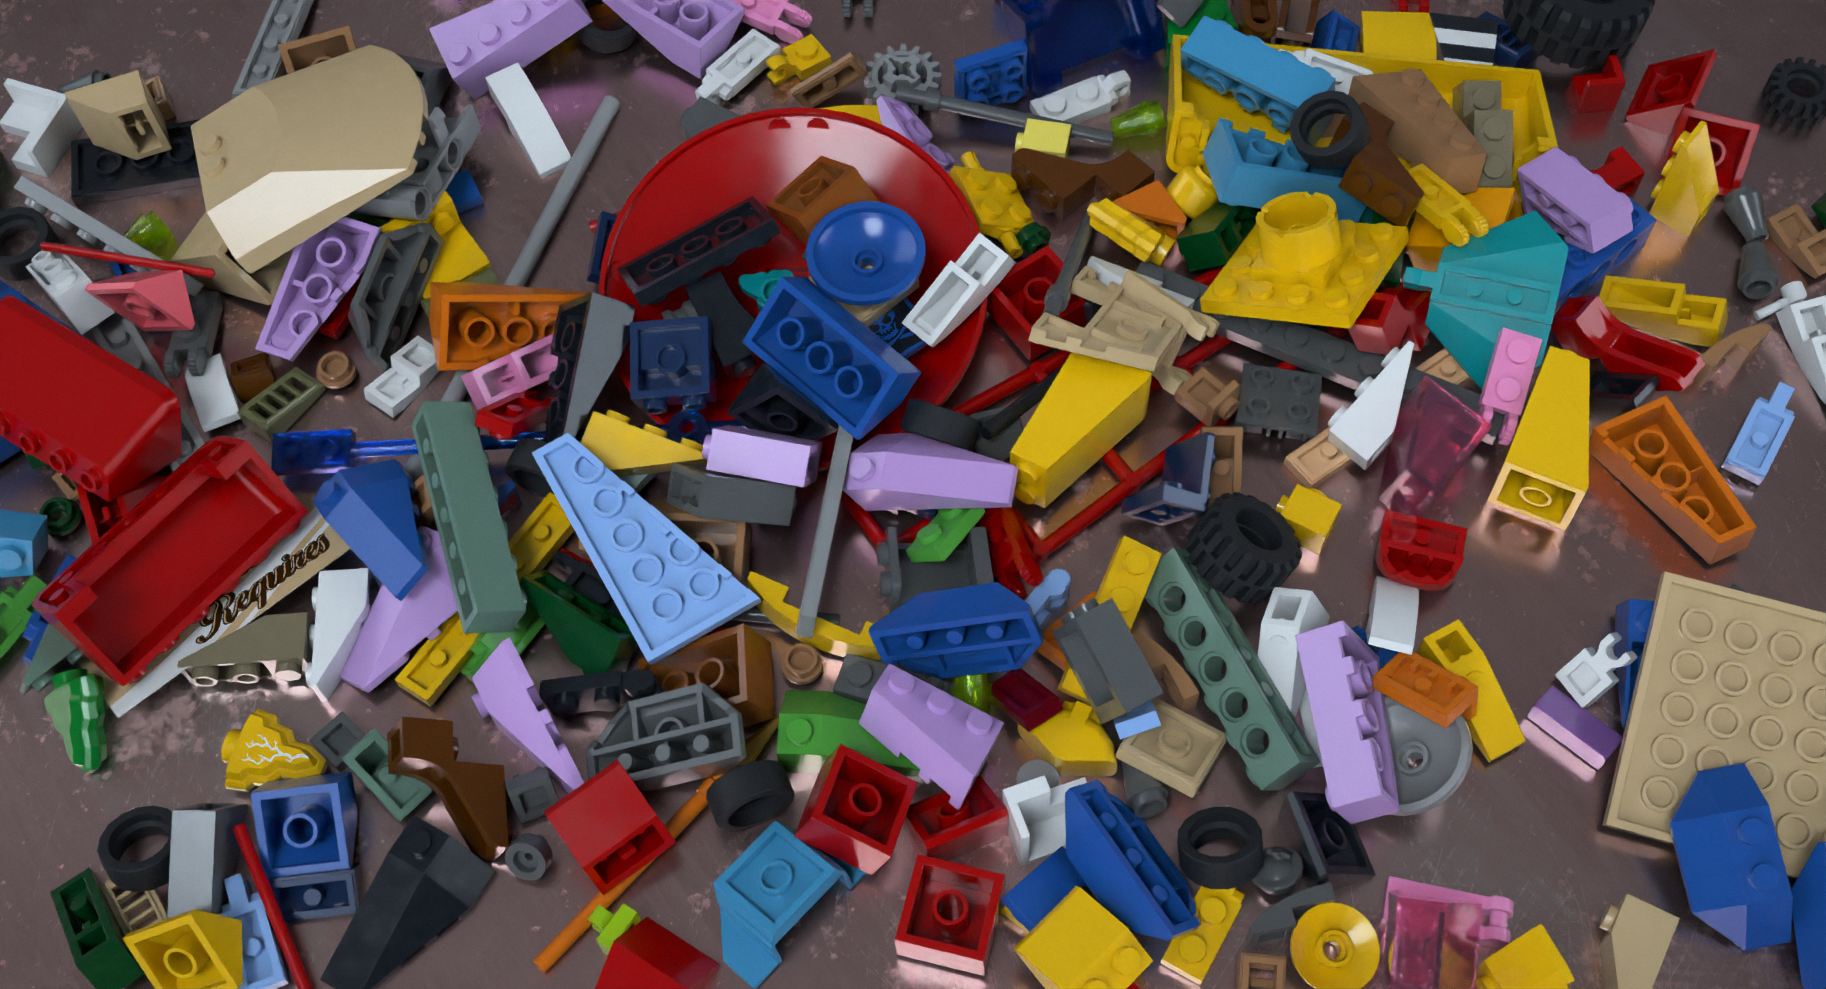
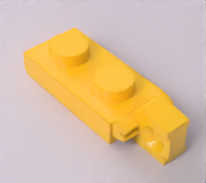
[1160,886,1245,986]

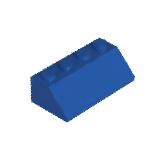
[742,277,921,440]

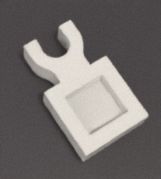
[1555,632,1638,708]

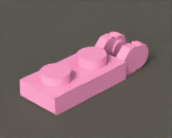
[732,0,813,44]
[1474,327,1542,446]

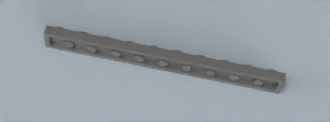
[1136,261,1504,445]

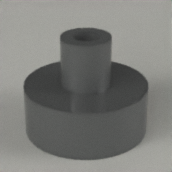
[505,833,553,880]

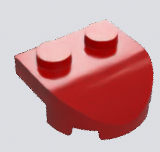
[1375,509,1468,591]

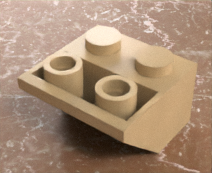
[64,70,172,160]

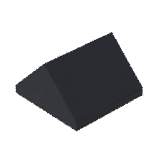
[727,362,839,441]
[1278,791,1376,890]

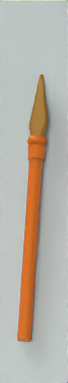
[532,716,779,973]

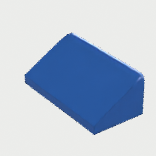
[1310,10,1360,52]

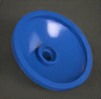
[806,201,926,306]

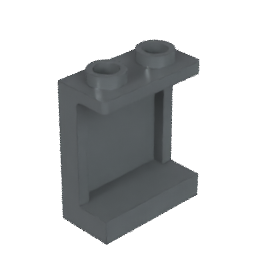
[877,527,994,613]

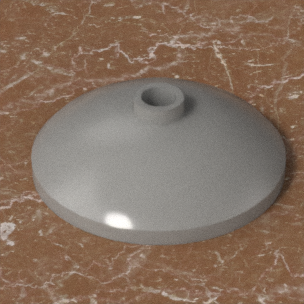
[1385,696,1473,816]

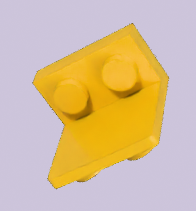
[380,191,491,300]

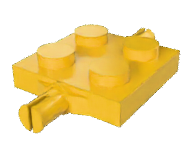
[948,151,1034,259]

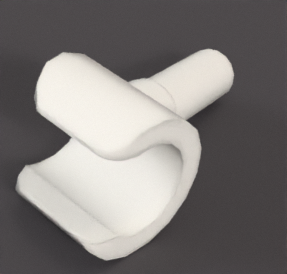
[1753,281,1807,320]

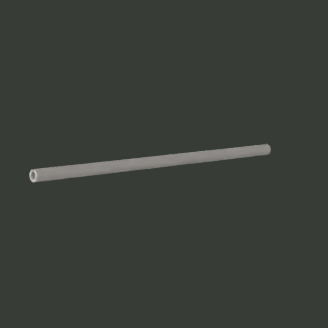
[404,95,620,482]

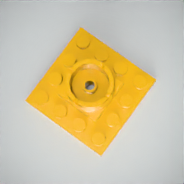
[1200,191,1409,329]

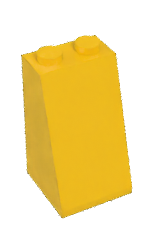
[1487,346,1590,531]
[1010,352,1152,508]

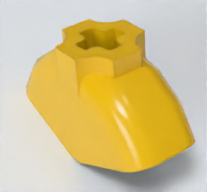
[1018,701,1117,777]

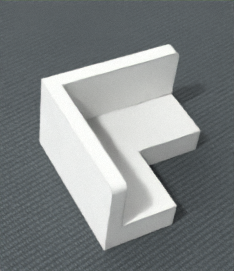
[0,78,83,178]
[1002,775,1087,867]

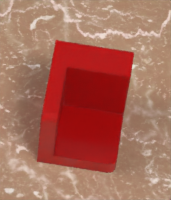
[1569,55,1626,114]

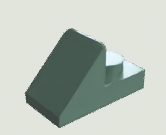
[341,728,432,821]

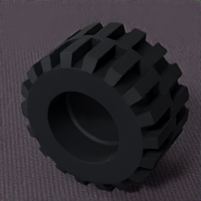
[1185,492,1302,604]

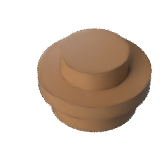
[316,351,357,389]
[781,643,823,685]

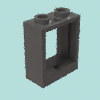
[666,462,797,526]
[1052,598,1164,724]

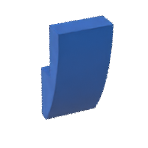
[1001,846,1087,932]

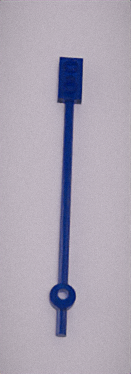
[271,410,747,476]

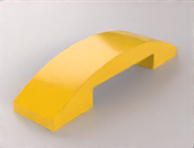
[747,571,882,660]

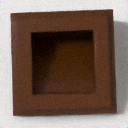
[230,353,276,403]

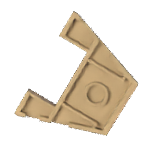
[1028,265,1182,372]

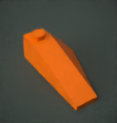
[429,282,591,371]

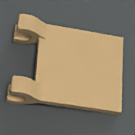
[1120,270,1220,395]

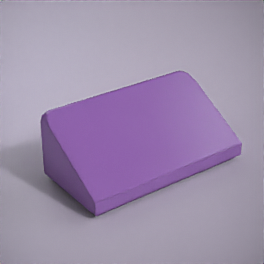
[1527,685,1623,771]

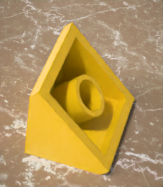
[122,909,243,989]

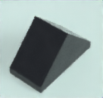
[1589,371,1661,422]

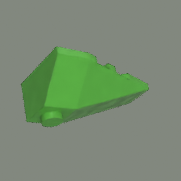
[776,690,920,777]

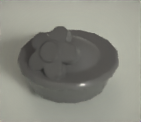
[1251,846,1304,895]

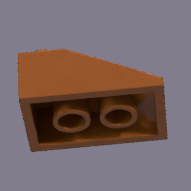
[638,623,775,728]

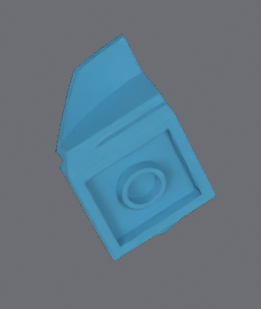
[713,820,866,989]

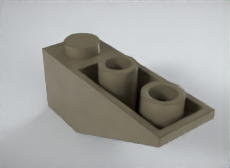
[177,612,315,687]

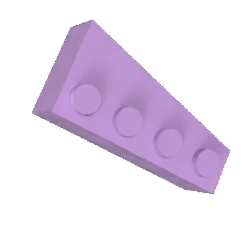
[429,0,592,100]
[1295,620,1400,824]

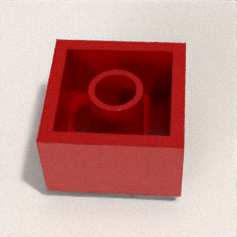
[987,245,1087,361]
[794,744,918,875]
[895,854,1006,976]

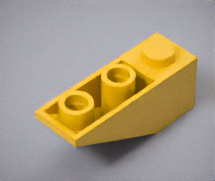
[1649,120,1719,237]
[580,410,708,477]
[1417,619,1526,763]

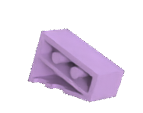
[1517,147,1633,254]
[859,663,1004,811]

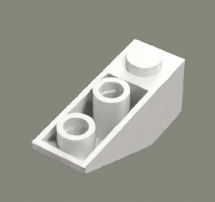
[25,251,115,335]
[1327,340,1414,470]
[305,568,379,702]
[1258,587,1330,718]

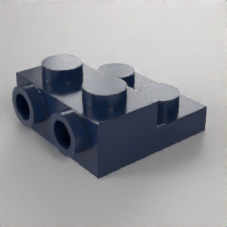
[630,316,717,414]

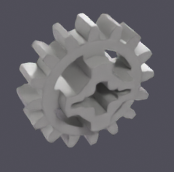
[863,44,942,114]

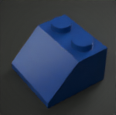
[251,772,358,878]

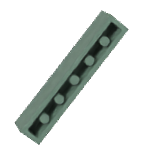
[411,401,527,634]

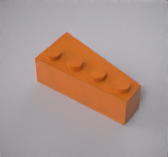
[1589,395,1757,564]

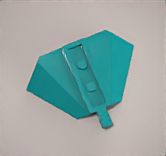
[1403,210,1569,391]

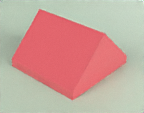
[85,270,195,331]

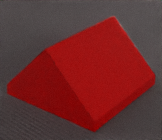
[1625,49,1718,136]
[1660,107,1760,196]
[905,776,1009,861]
[595,917,720,989]

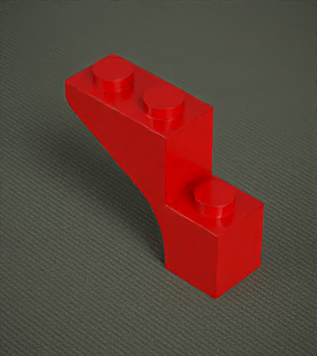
[1348,281,1432,355]
[1550,295,1706,392]

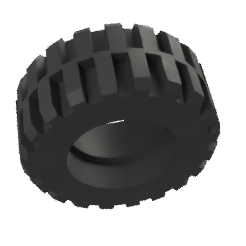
[1502,0,1655,69]

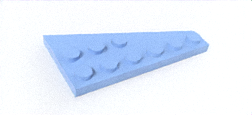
[532,433,761,665]

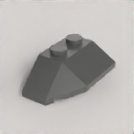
[348,222,445,374]
[586,683,746,791]

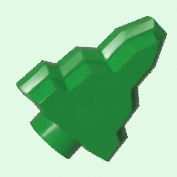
[44,668,107,774]

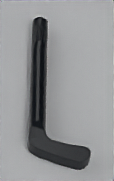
[979,300,1102,440]

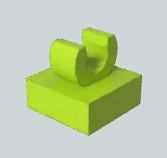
[588,903,641,956]

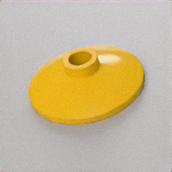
[1290,903,1380,989]

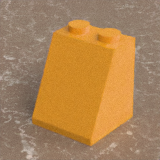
[1404,187,1524,273]

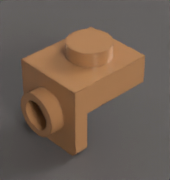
[1175,367,1241,426]

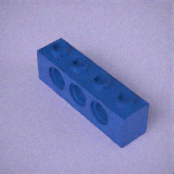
[1554,198,1657,314]

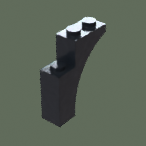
[685,271,773,381]

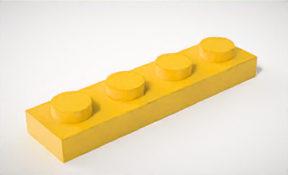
[1057,535,1162,705]

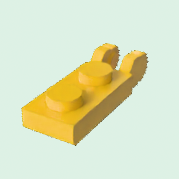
[1407,163,1489,247]

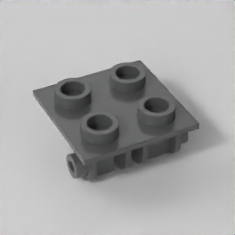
[1235,363,1322,442]

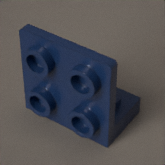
[1121,432,1216,526]

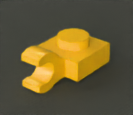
[766,34,832,85]

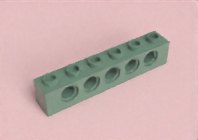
[1145,548,1320,790]

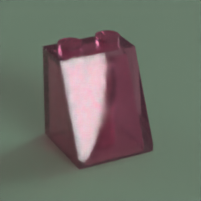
[1378,376,1492,517]
[1381,892,1482,989]

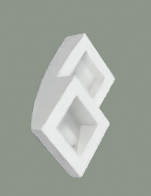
[364,336,439,418]
[183,353,241,432]

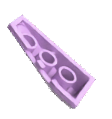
[255,217,382,362]

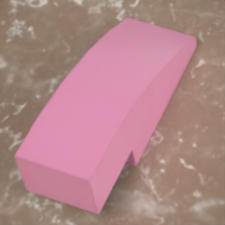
[461,334,558,411]

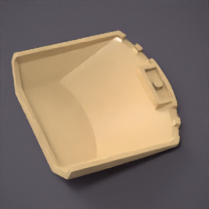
[191,44,428,273]

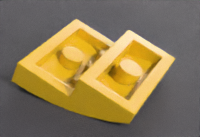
[1359,11,1437,60]

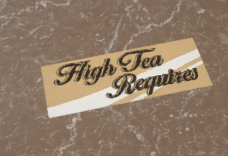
[78,492,351,718]

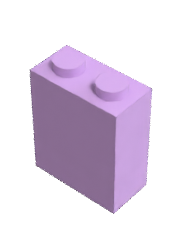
[702,425,823,487]

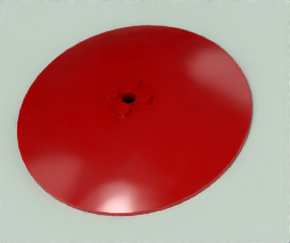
[599,107,988,472]

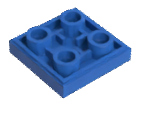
[954,39,1028,117]

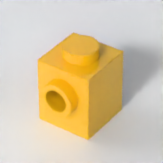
[1275,484,1342,555]

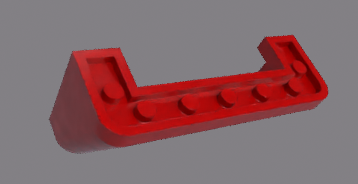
[0,295,182,502]
[32,436,308,687]

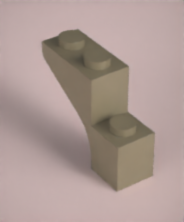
[1453,80,1513,188]

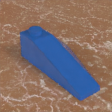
[313,459,429,601]

